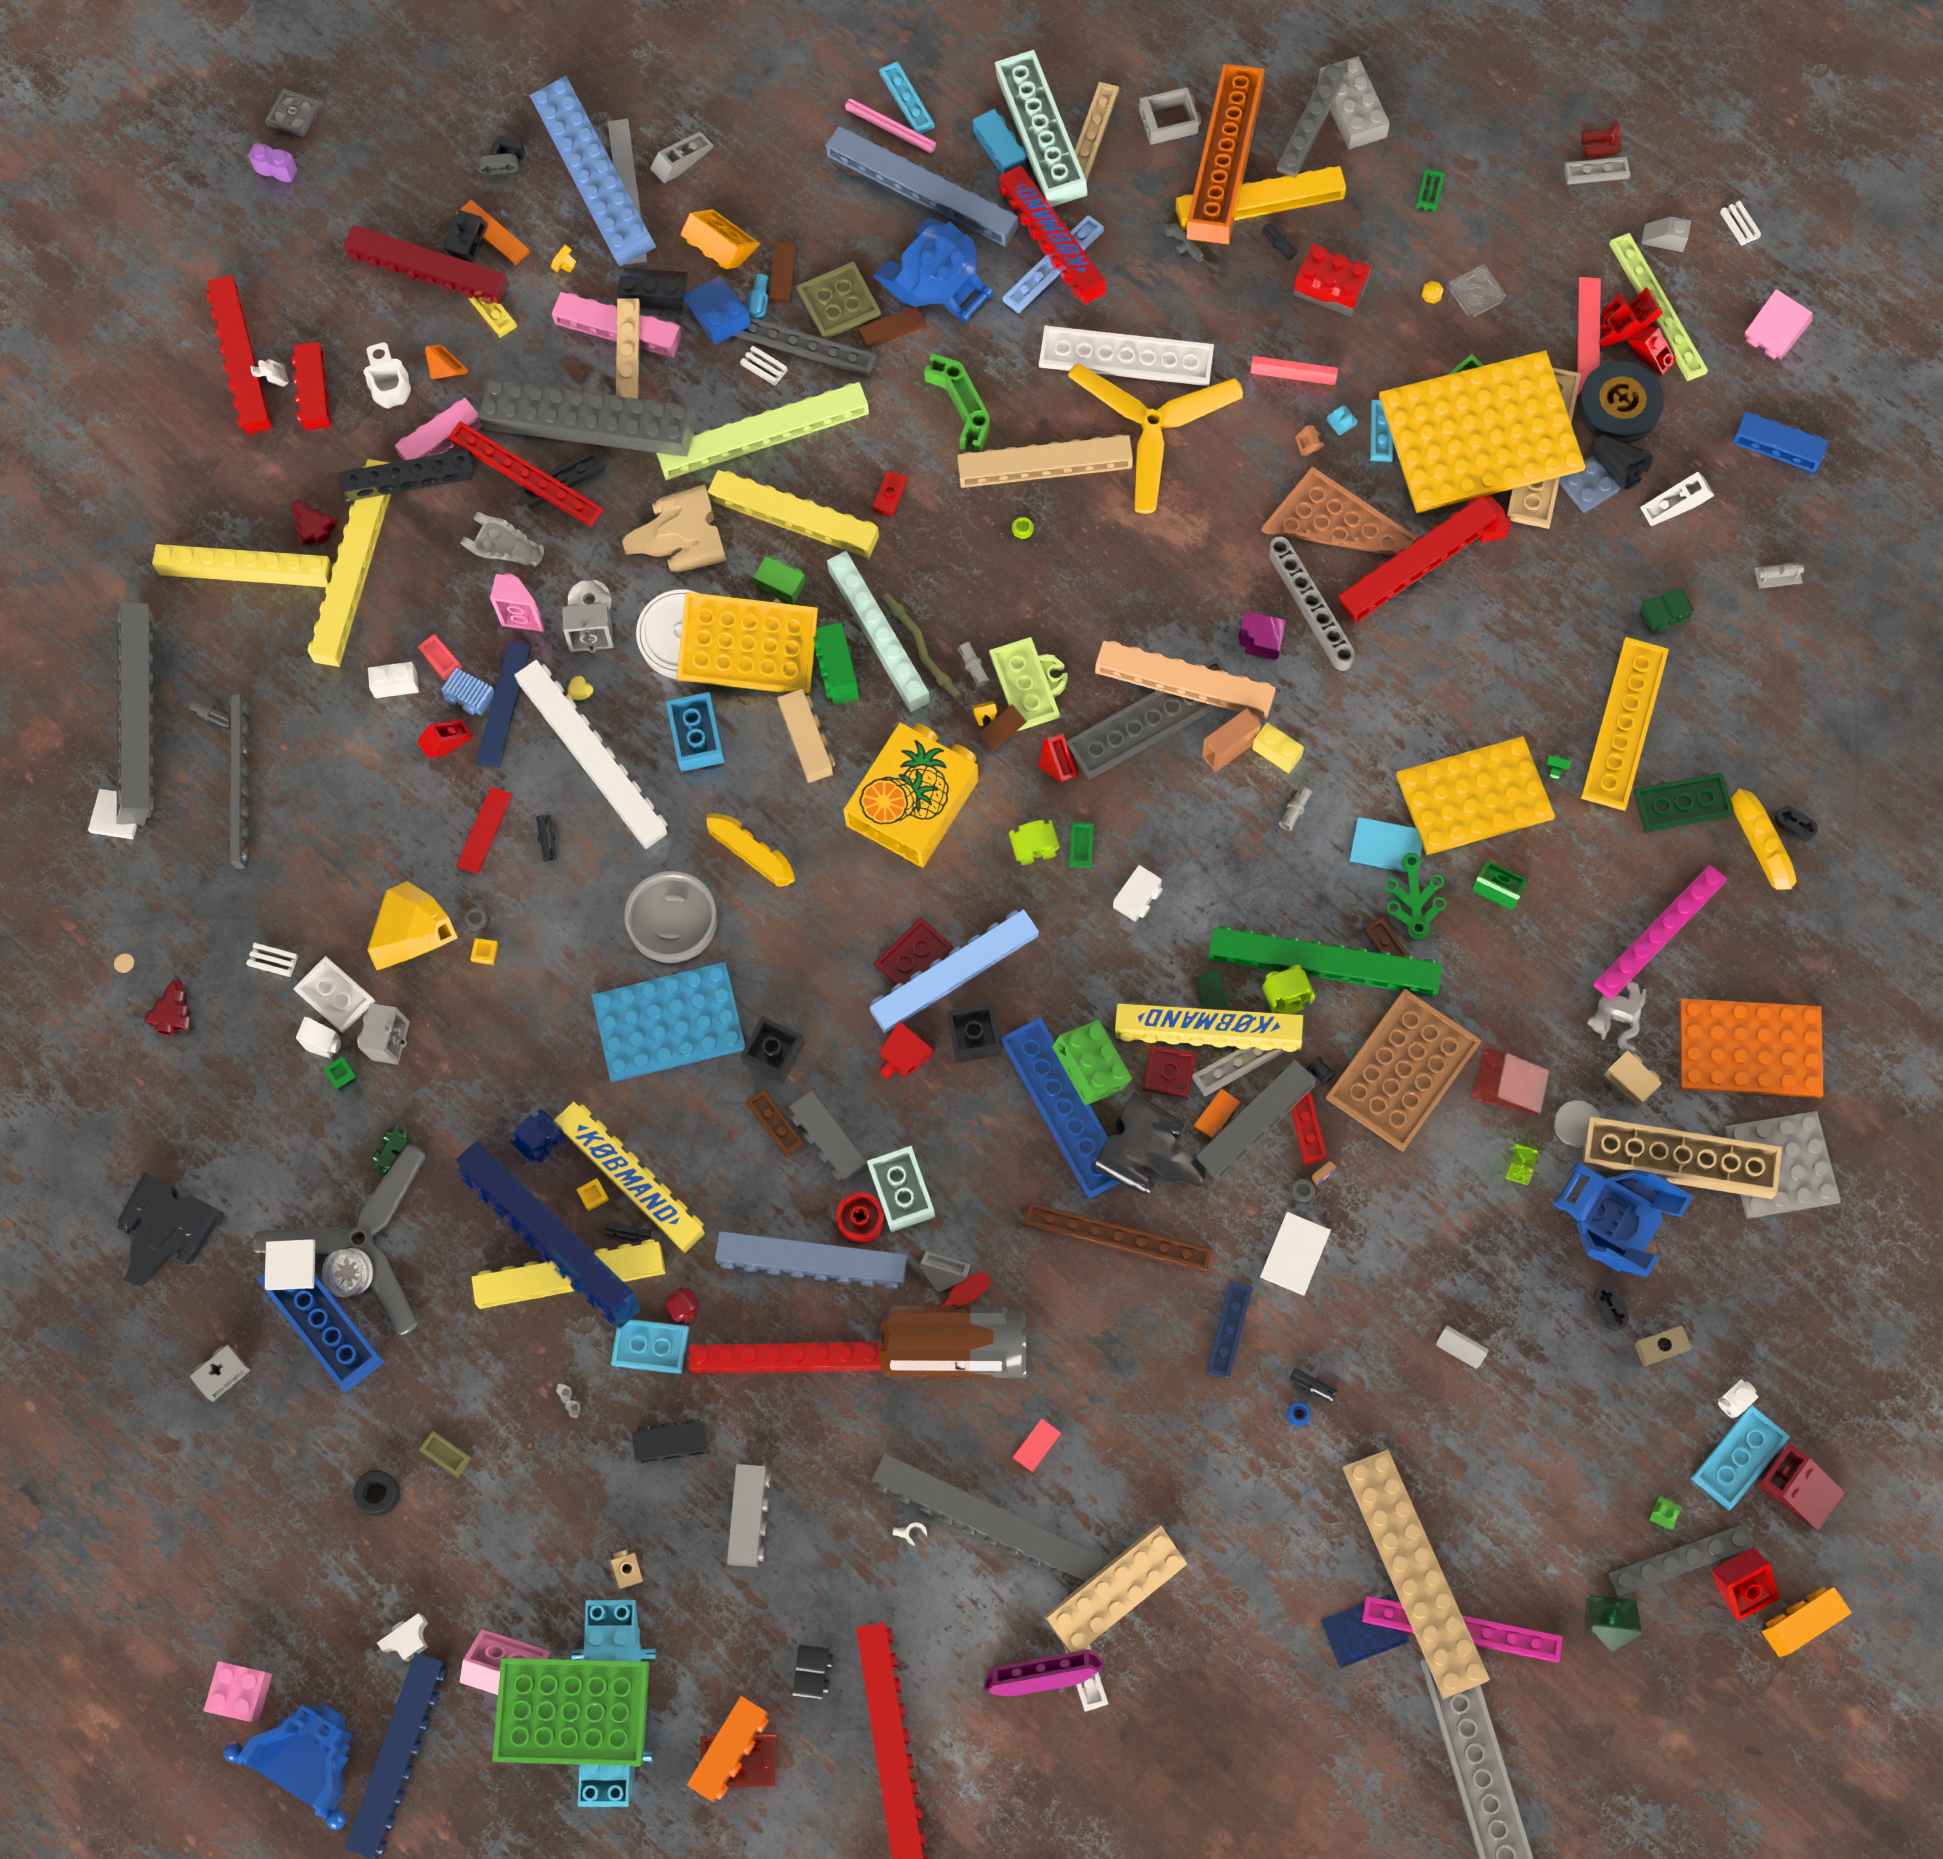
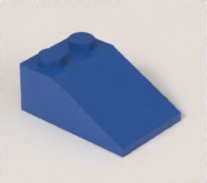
[683,276,751,345]

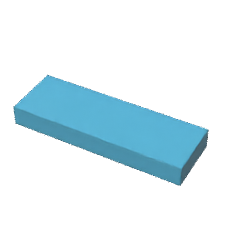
[1370,400,1393,462]

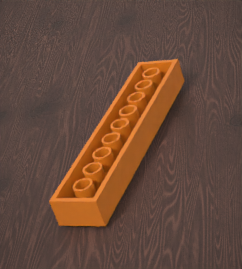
[1187,64,1265,244]

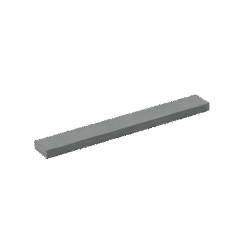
[608,119,648,268]

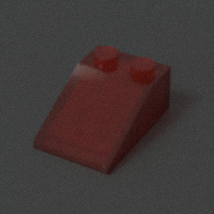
[1471,1047,1549,1115]

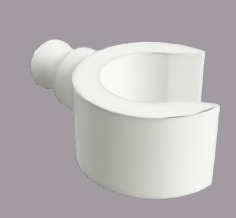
[893,1522,927,1546]

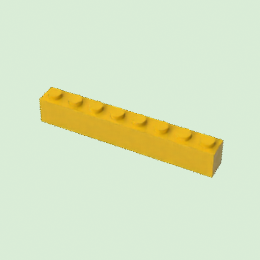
[1175,166,1346,230]

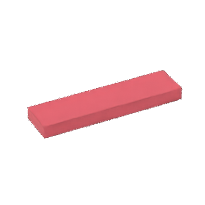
[1250,356,1338,385]

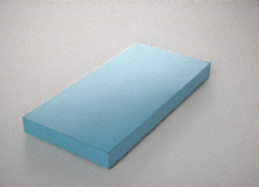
[1690,1405,1790,1511]

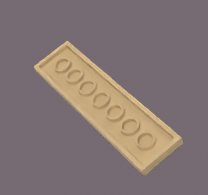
[1507,368,1581,529]

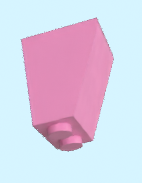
[1745,289,1813,359]

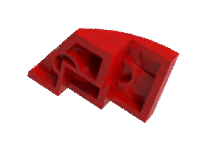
[1599,287,1663,347]

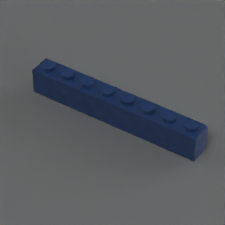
[345,1653,448,1859]

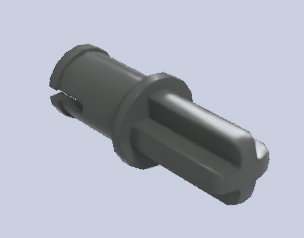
[189,699,231,727]

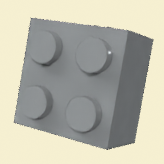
[562,602,614,653]
[357,1003,410,1065]

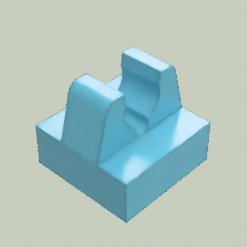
[1327,405,1357,436]

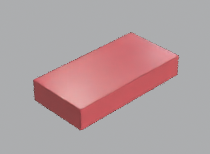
[417,634,462,680]
[1013,1419,1061,1473]

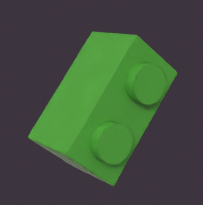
[753,556,806,605]

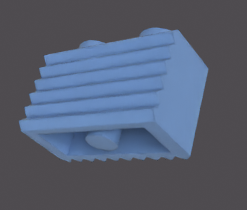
[441,668,495,716]

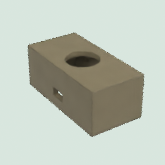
[1634,1325,1692,1367]

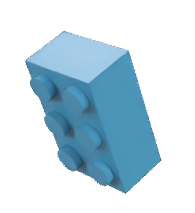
[666,692,725,772]

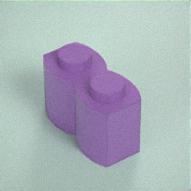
[248,143,298,182]

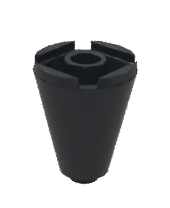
[1591,434,1653,490]

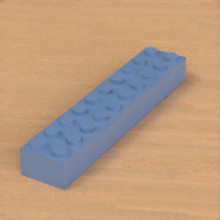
[530,76,656,267]

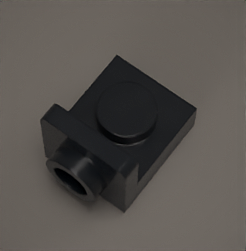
[491,135,526,160]

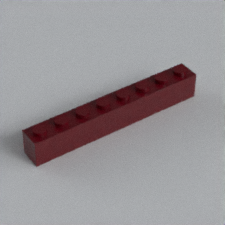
[343,225,509,304]

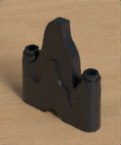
[1092,1092,1206,1195]
[116,1172,224,1286]

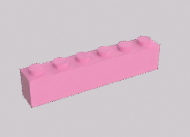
[552,292,682,358]

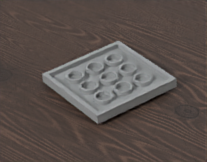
[1723,1111,1841,1219]

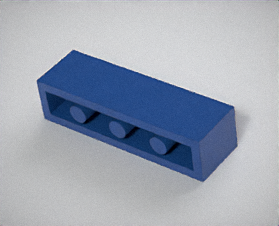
[1732,412,1829,473]

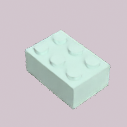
[867,1146,935,1232]

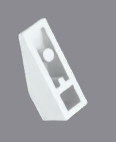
[1640,472,1714,526]

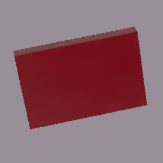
[873,917,954,986]

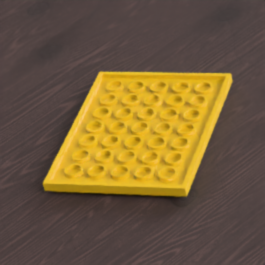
[1379,350,1586,513]

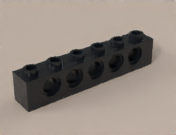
[338,450,473,502]

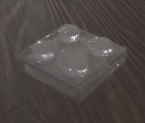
[1447,264,1507,319]

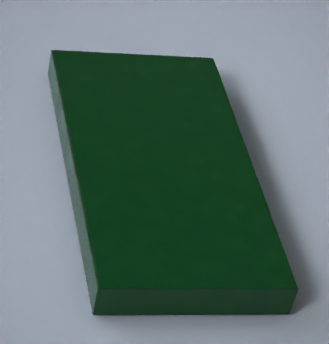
[1633,773,1734,833]

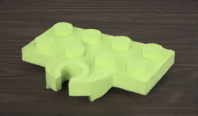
[989,637,1068,731]

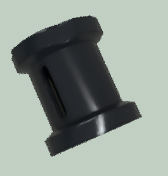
[1306,1056,1337,1087]

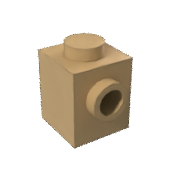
[608,1549,643,1589]

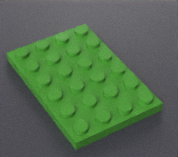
[492,1658,650,1766]

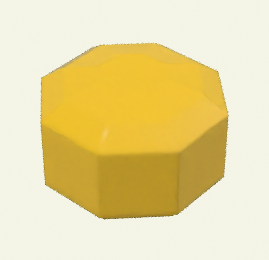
[1422,281,1443,304]

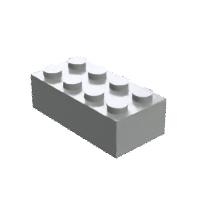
[1318,56,1390,150]

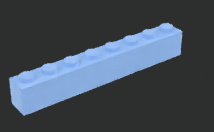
[870,909,1039,1034]

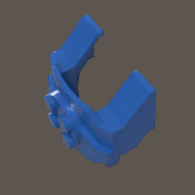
[873,217,993,324]
[1553,1163,1693,1277]

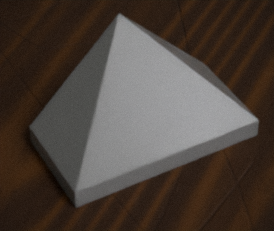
[920,1251,971,1293]

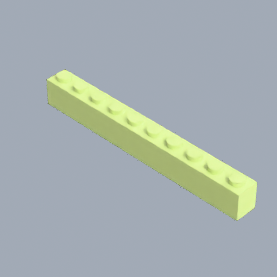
[657,382,869,480]

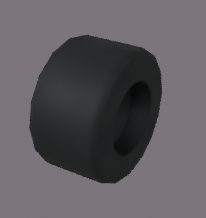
[353,1470,400,1516]

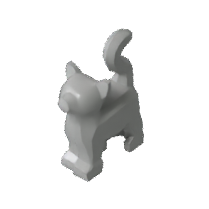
[1587,982,1646,1053]

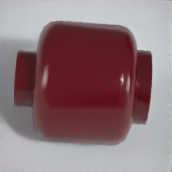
[665,1287,700,1324]

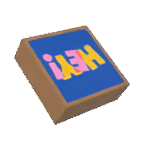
[1311,1161,1336,1187]

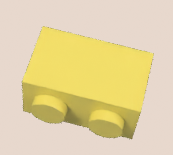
[1252,722,1304,774]

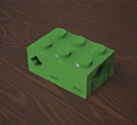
[1052,1020,1132,1106]

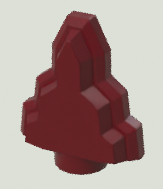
[291,499,338,547]
[144,980,191,1036]

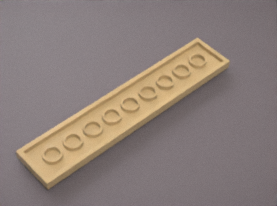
[1343,1450,1490,1699]

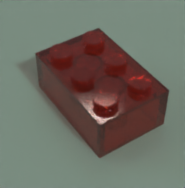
[700,1734,778,1789]

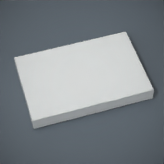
[293,956,375,1034]
[1260,1212,1331,1296]

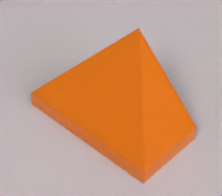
[425,344,469,379]

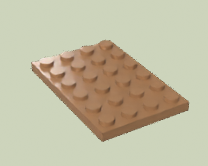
[1326,989,1482,1152]

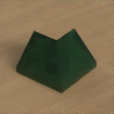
[1585,1595,1642,1652]

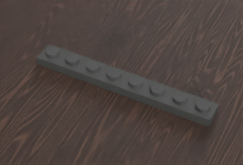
[733,317,877,377]
[230,695,249,869]

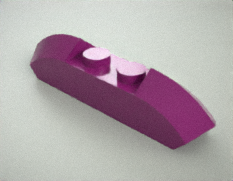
[983,1649,1106,1696]

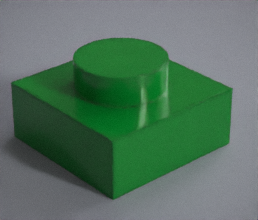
[323,1056,356,1089]

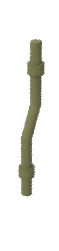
[882,593,961,699]

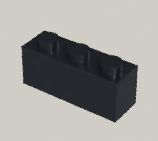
[632,1419,710,1464]

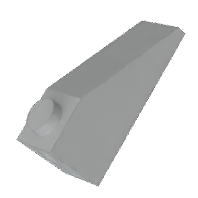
[650,131,714,183]

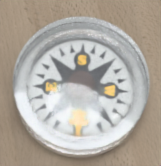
[322,1248,373,1297]

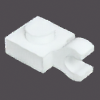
[250,359,289,387]

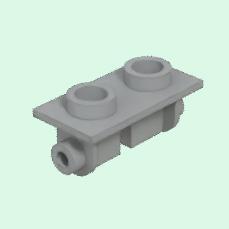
[1754,562,1804,589]

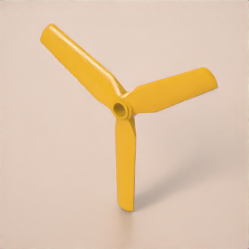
[1068,364,1243,514]

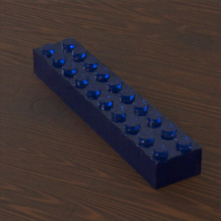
[455,1141,641,1329]

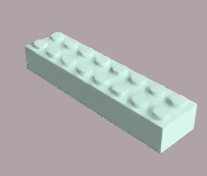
[995,50,1087,207]

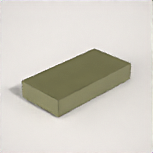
[419,1430,472,1478]

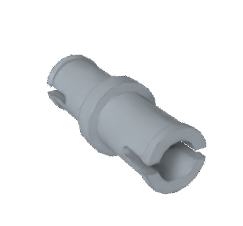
[957,642,990,687]
[1279,786,1312,831]

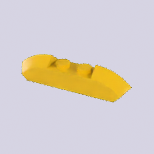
[1730,788,1797,890]
[706,813,795,887]

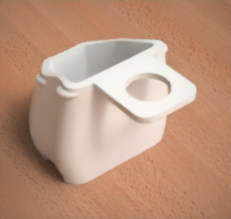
[364,342,411,409]

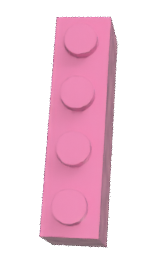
[395,398,483,461]

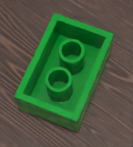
[813,622,859,705]

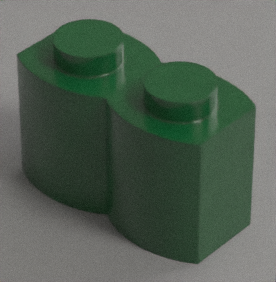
[1640,587,1694,632]

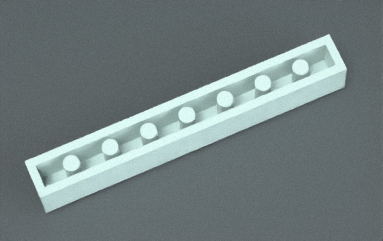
[827,551,930,713]

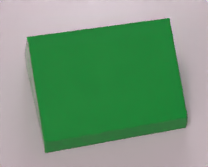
[1472,861,1528,910]

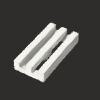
[1720,201,1761,246]
[740,346,788,386]
[246,943,298,977]

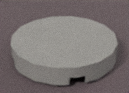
[1554,1100,1601,1147]

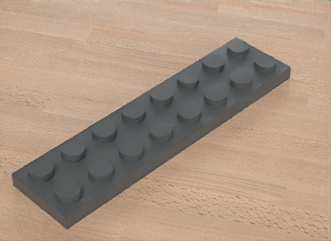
[1066,657,1229,781]

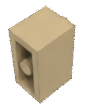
[1605,1050,1662,1108]

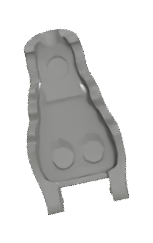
[460,512,544,567]

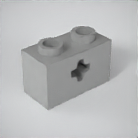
[189,1345,250,1402]

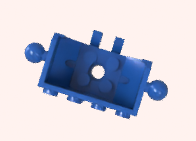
[223,1704,354,1830]

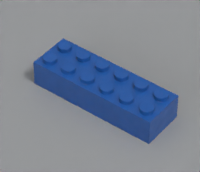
[257,1273,385,1392]

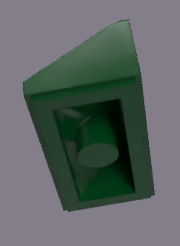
[1194,969,1230,1011]

